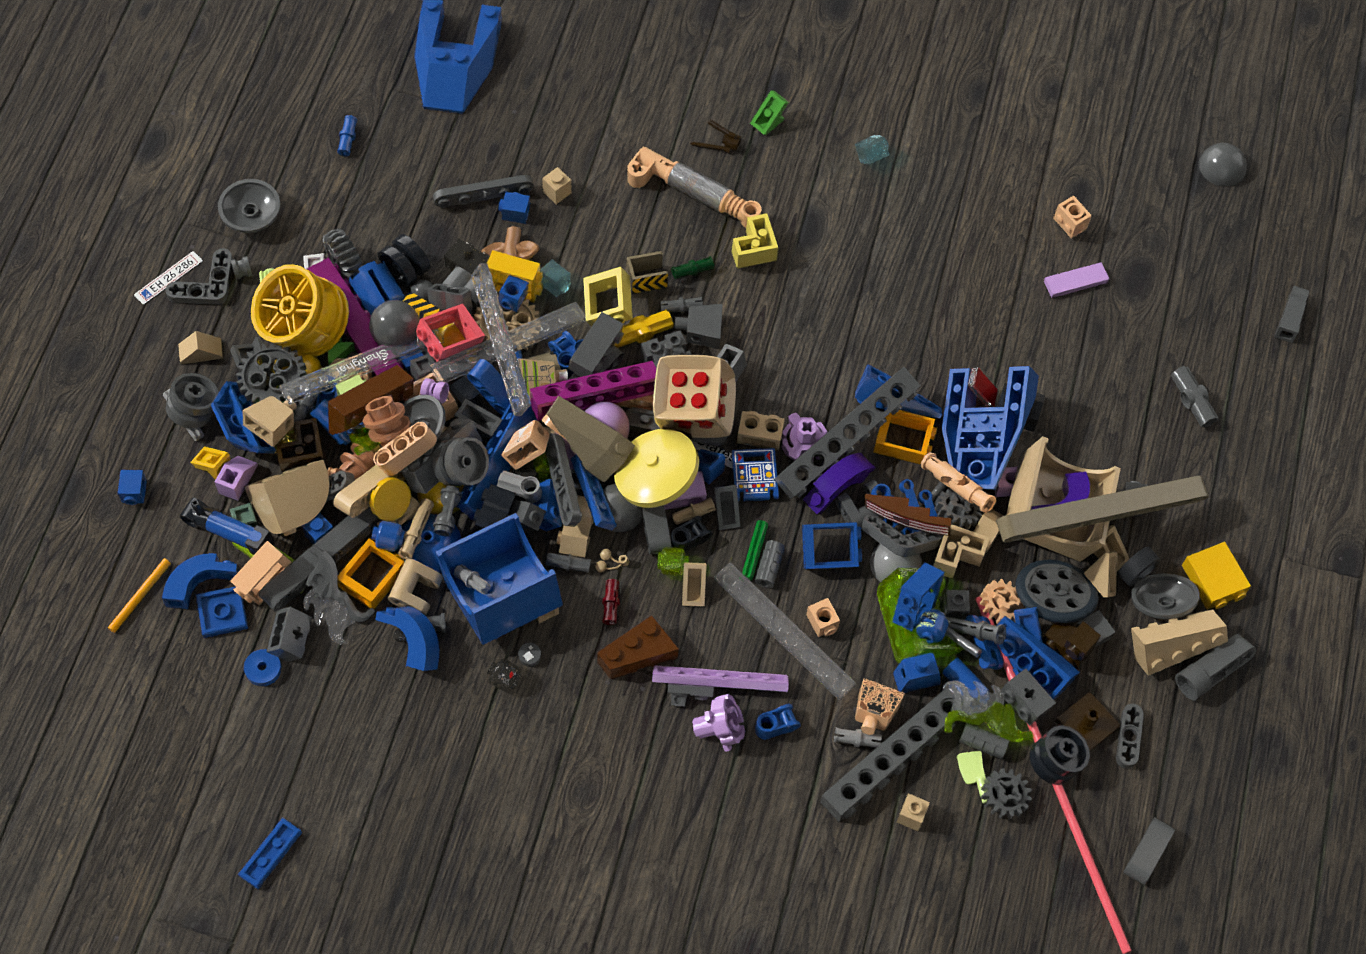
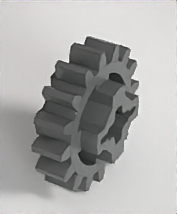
[934,489,982,530]
[981,768,1032,819]

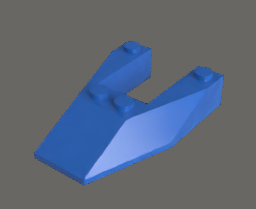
[415,0,502,114]
[942,366,1039,490]

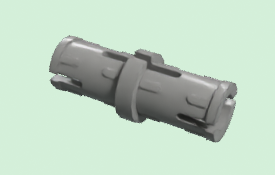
[834,727,882,748]

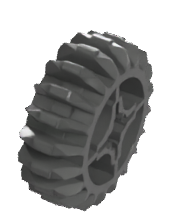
[323,228,363,281]

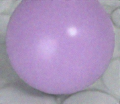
[584,402,630,439]

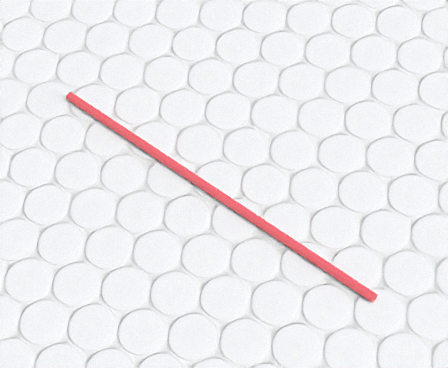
[975,596,1132,954]

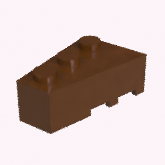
[597,615,679,679]

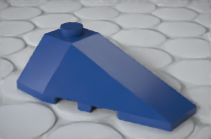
[855,364,942,418]
[997,616,1080,700]

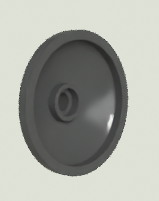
[218,179,281,233]
[403,395,446,440]
[1131,573,1199,620]

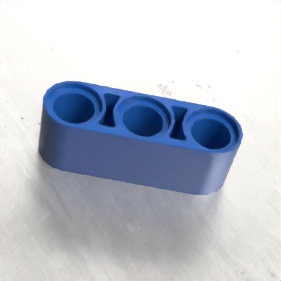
[467,359,521,416]

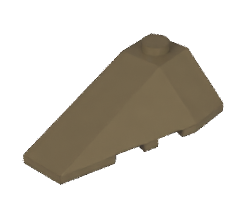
[547,396,635,482]

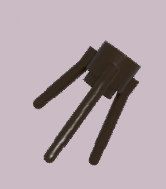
[690,119,742,153]

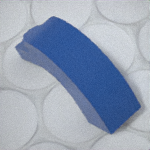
[162,553,240,609]
[376,606,439,671]

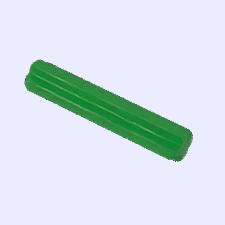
[741,520,768,581]

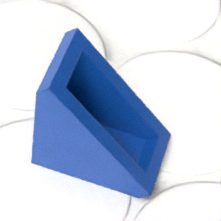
[697,449,726,484]

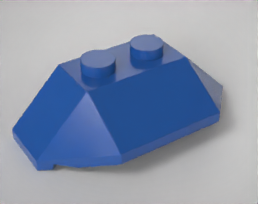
[211,381,276,454]

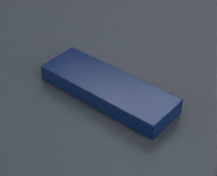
[238,818,302,889]

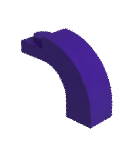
[803,453,875,515]
[1030,471,1090,510]

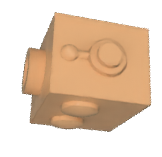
[1053,196,1092,238]

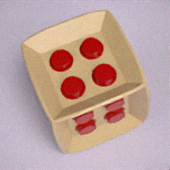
[653,355,736,438]

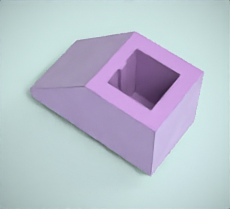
[215,456,258,501]

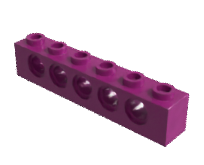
[530,361,657,421]

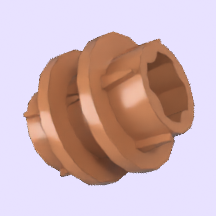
[363,396,411,447]
[337,439,382,480]

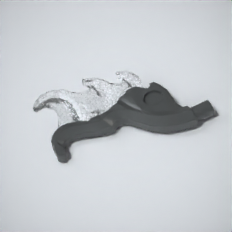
[303,544,374,645]

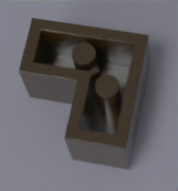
[276,418,325,474]
[1043,621,1101,669]

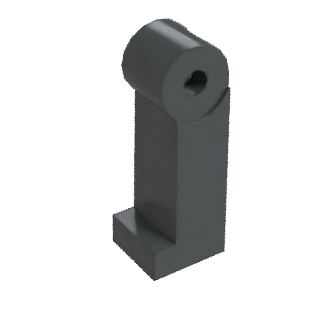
[1274,286,1309,343]

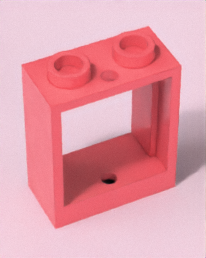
[416,304,485,363]

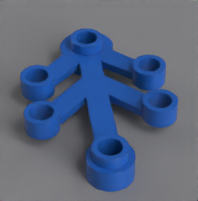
[871,479,938,535]

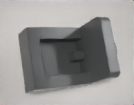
[230,337,263,366]

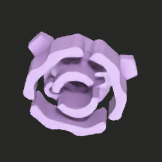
[781,413,828,461]
[693,694,745,752]

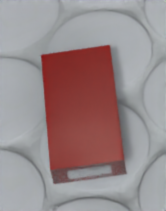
[968,367,998,407]

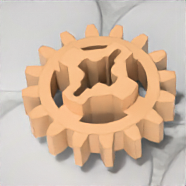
[980,579,1026,624]

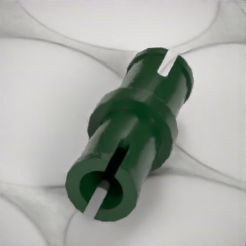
[671,256,714,280]

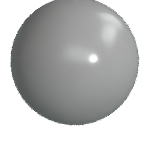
[870,543,922,588]

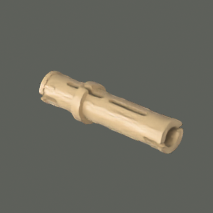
[398,498,434,559]

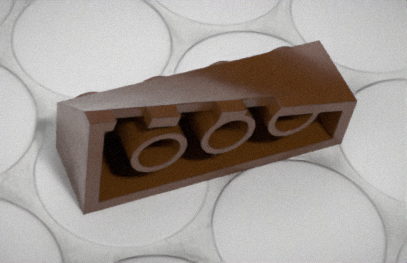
[328,365,414,435]

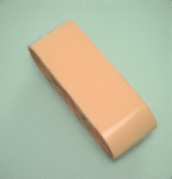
[373,422,437,476]

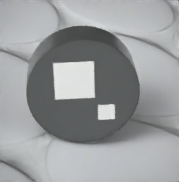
[518,643,541,667]

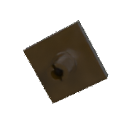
[1056,692,1121,752]

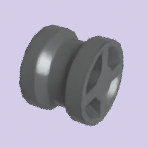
[231,256,252,280]

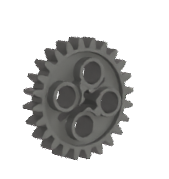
[236,342,307,404]

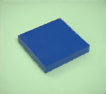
[196,586,248,638]

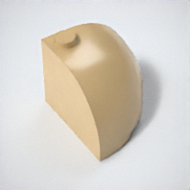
[244,460,329,536]

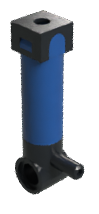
[179,498,275,555]

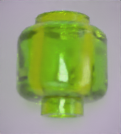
[657,547,689,576]

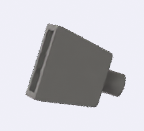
[675,304,723,349]

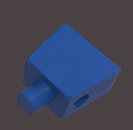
[893,653,940,693]

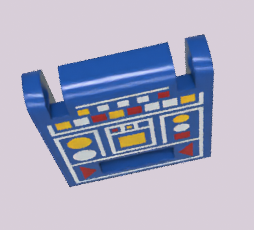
[731,448,779,501]

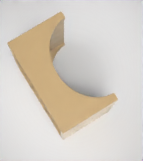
[1006,437,1121,562]

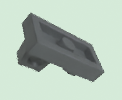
[668,683,714,706]

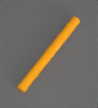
[108,558,171,633]

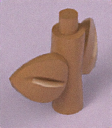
[482,226,540,260]

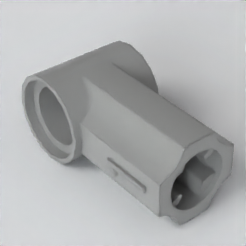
[497,471,542,503]

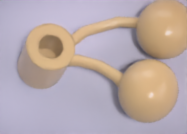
[596,549,630,573]

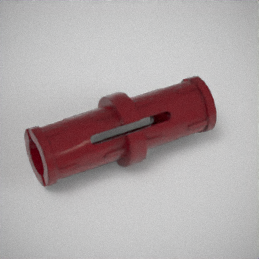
[602,579,620,625]

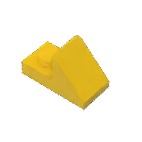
[190,447,231,480]

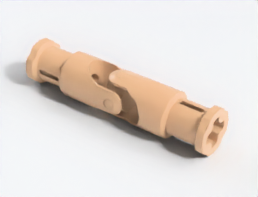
[921,452,996,513]

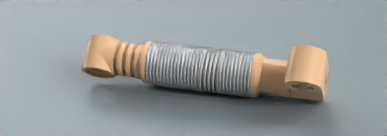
[628,147,761,228]

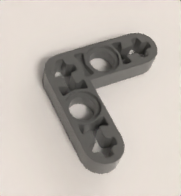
[165,248,233,305]
[861,515,943,557]

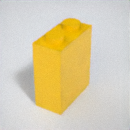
[1182,542,1251,610]

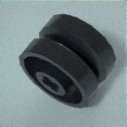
[378,234,431,288]
[1029,725,1090,785]

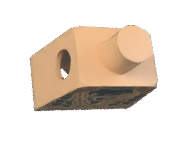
[855,678,905,735]

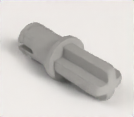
[454,564,491,594]

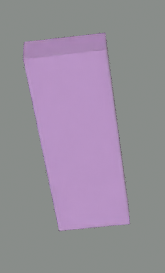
[1044,262,1109,298]

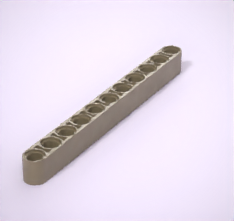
[996,476,1209,543]

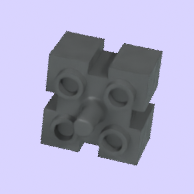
[641,330,692,368]

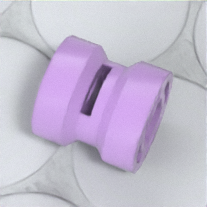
[420,378,449,404]

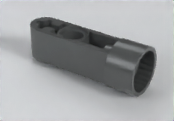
[1175,634,1256,701]

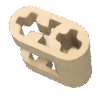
[388,559,443,615]

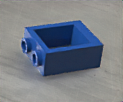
[802,522,862,569]
[892,563,945,631]

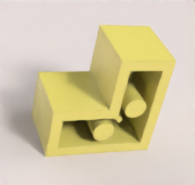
[732,214,778,269]

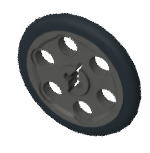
[1015,559,1098,624]

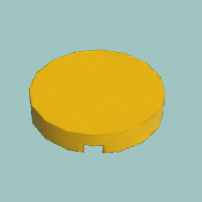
[369,477,411,521]

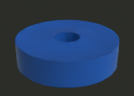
[244,649,282,686]

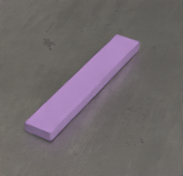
[652,665,789,692]

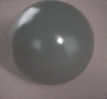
[1199,143,1247,187]
[369,300,420,351]
[603,483,643,532]

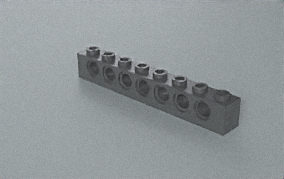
[774,367,921,499]
[820,681,973,822]

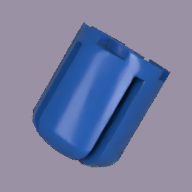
[348,261,405,315]

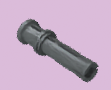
[946,616,1006,645]

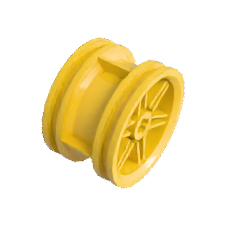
[251,264,349,357]

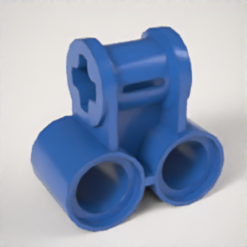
[548,331,583,377]

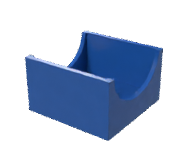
[436,513,563,645]

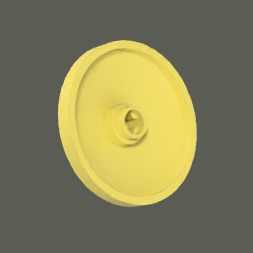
[614,429,699,508]

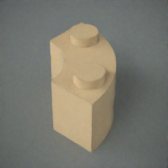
[557,495,594,558]

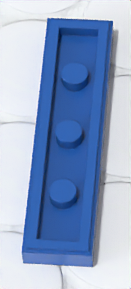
[571,454,616,531]

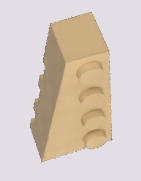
[1131,610,1228,676]

